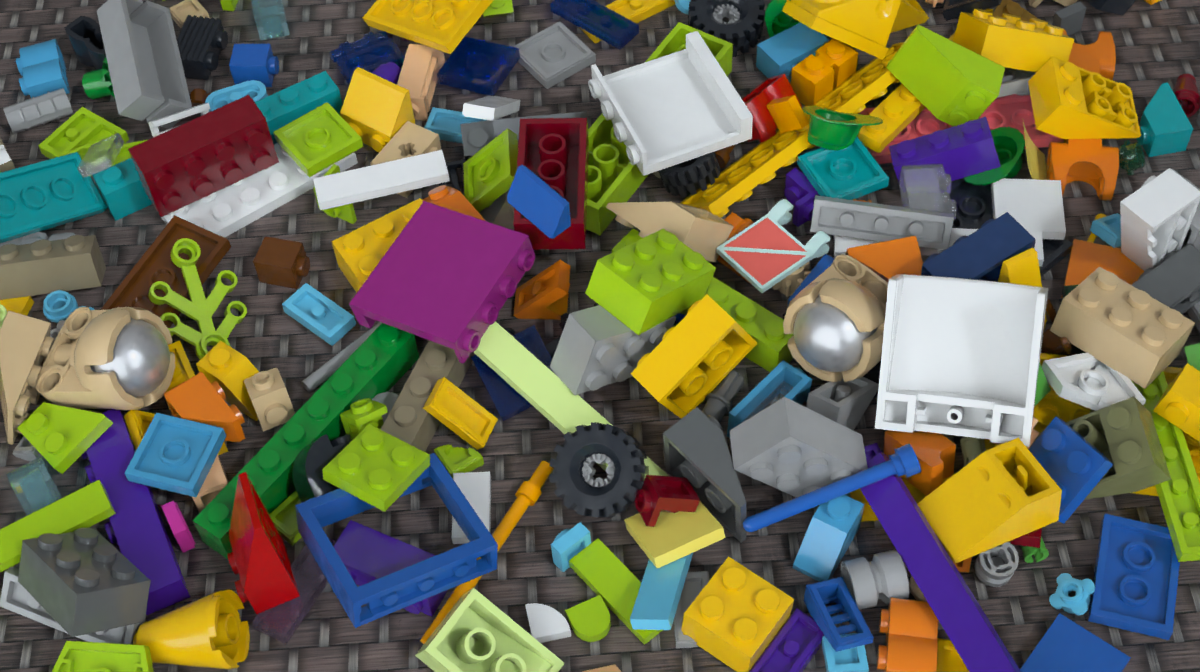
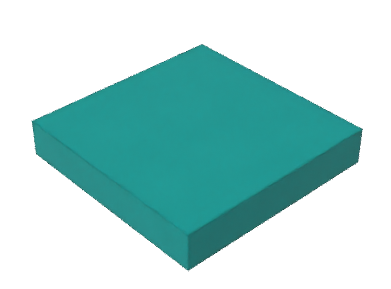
[797,137,889,200]

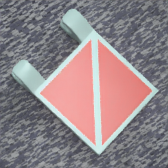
[716,199,831,293]

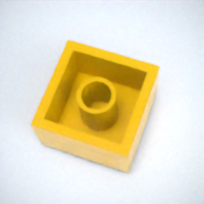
[681,556,794,672]

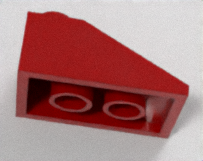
[227,472,300,614]

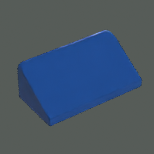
[507,165,571,239]

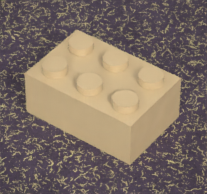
[1050,267,1195,389]

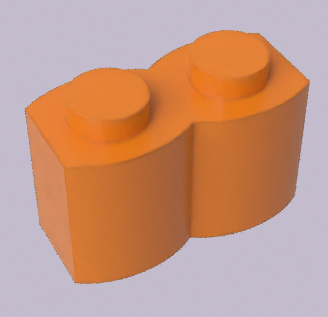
[877,598,939,672]

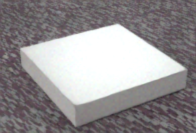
[991,178,1066,240]

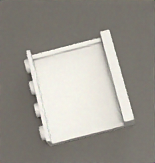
[588,31,753,176]

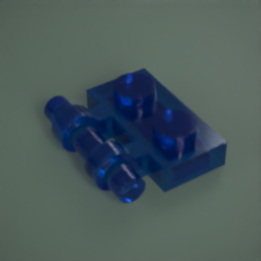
[329,31,405,85]

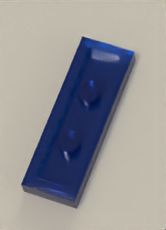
[550,0,639,50]

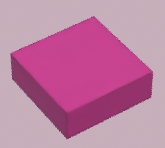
[161,500,196,553]

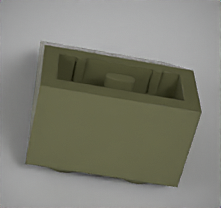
[1031,396,1171,500]

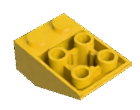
[1028,57,1141,139]
[917,438,1062,564]

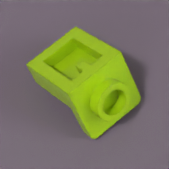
[340,398,388,440]

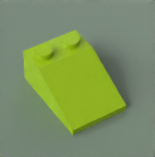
[886,24,1005,127]

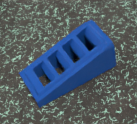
[803,577,874,652]

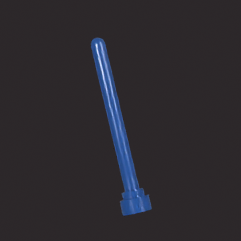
[743,444,921,532]

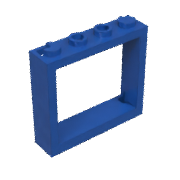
[295,453,498,628]

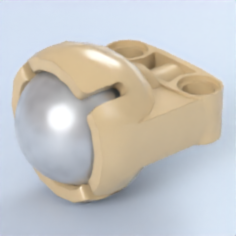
[783,255,888,382]
[36,307,175,410]

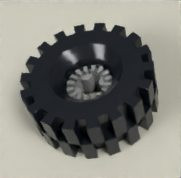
[687,0,765,57]
[549,422,649,518]

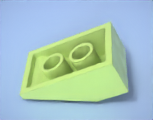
[415,588,565,672]

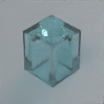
[252,0,290,40]

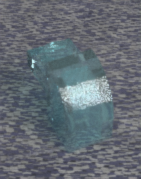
[6,457,63,516]

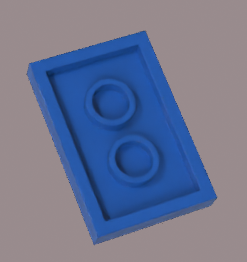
[1088,514,1180,640]

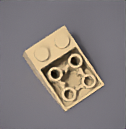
[606,201,734,262]
[0,310,55,445]

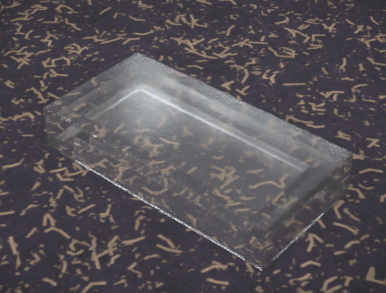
[77,133,124,178]

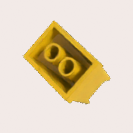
[782,0,902,60]

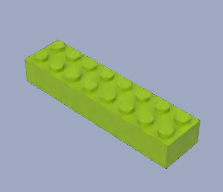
[586,22,733,235]

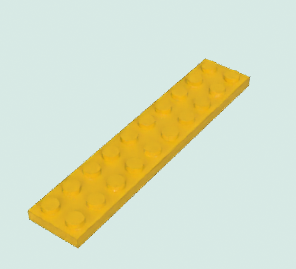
[680,42,904,218]

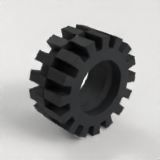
[658,152,721,197]

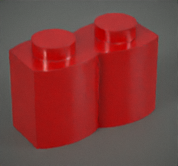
[741,73,802,143]

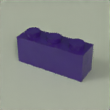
[889,117,1001,196]
[333,520,448,617]

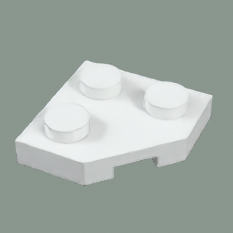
[1042,353,1146,411]

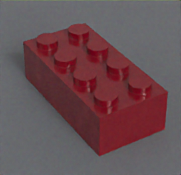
[128,95,279,217]
[513,118,589,250]

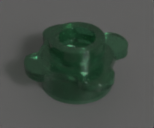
[1119,140,1145,176]

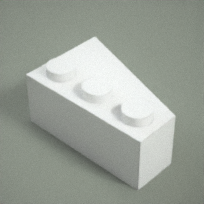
[1120,168,1200,271]

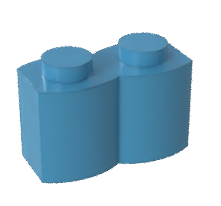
[16,39,70,98]

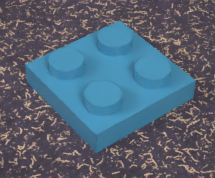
[124,413,226,497]

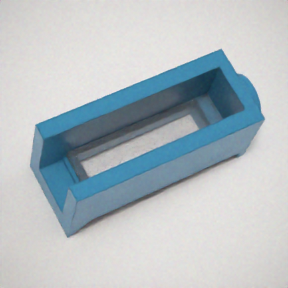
[727,360,812,438]

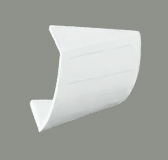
[875,274,1048,447]

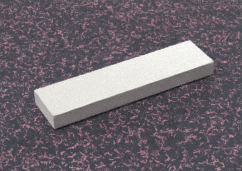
[313,150,450,210]

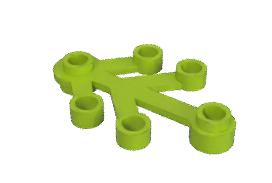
[148,238,247,360]

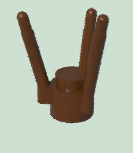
[1041,298,1076,356]

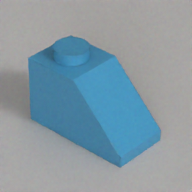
[793,495,864,582]

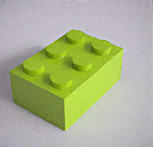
[585,228,716,335]

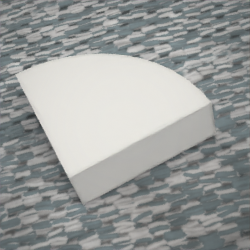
[525,603,571,643]

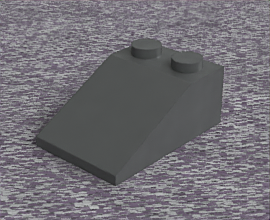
[663,407,746,543]

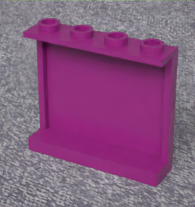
[349,201,535,364]

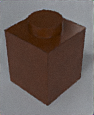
[253,236,310,289]

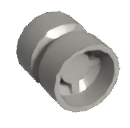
[840,549,909,610]

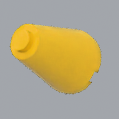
[133,589,250,669]

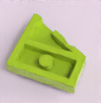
[38,107,129,160]
[17,402,113,474]

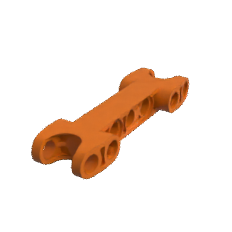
[1046,28,1119,201]

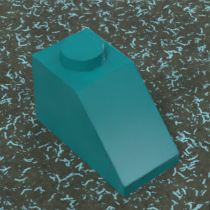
[1136,83,1193,157]

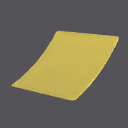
[1023,121,1047,180]

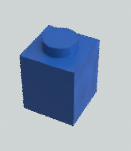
[229,44,279,87]

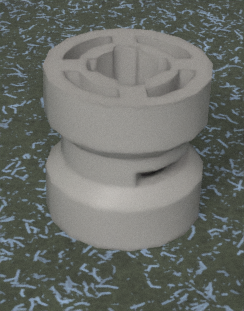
[974,542,1019,587]

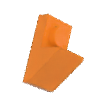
[513,260,570,320]

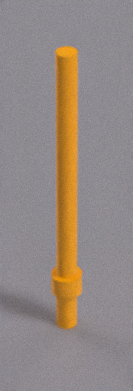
[420,461,554,644]

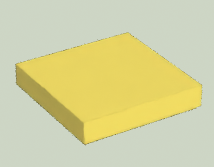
[624,501,726,568]

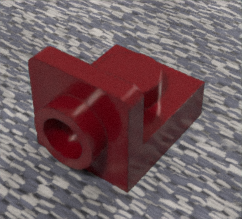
[635,475,700,527]

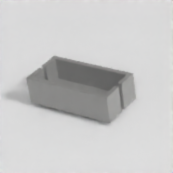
[97,0,192,129]

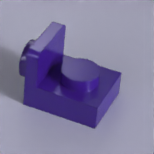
[784,167,820,227]

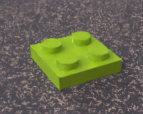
[273,102,364,177]
[463,128,518,212]
[322,424,430,512]

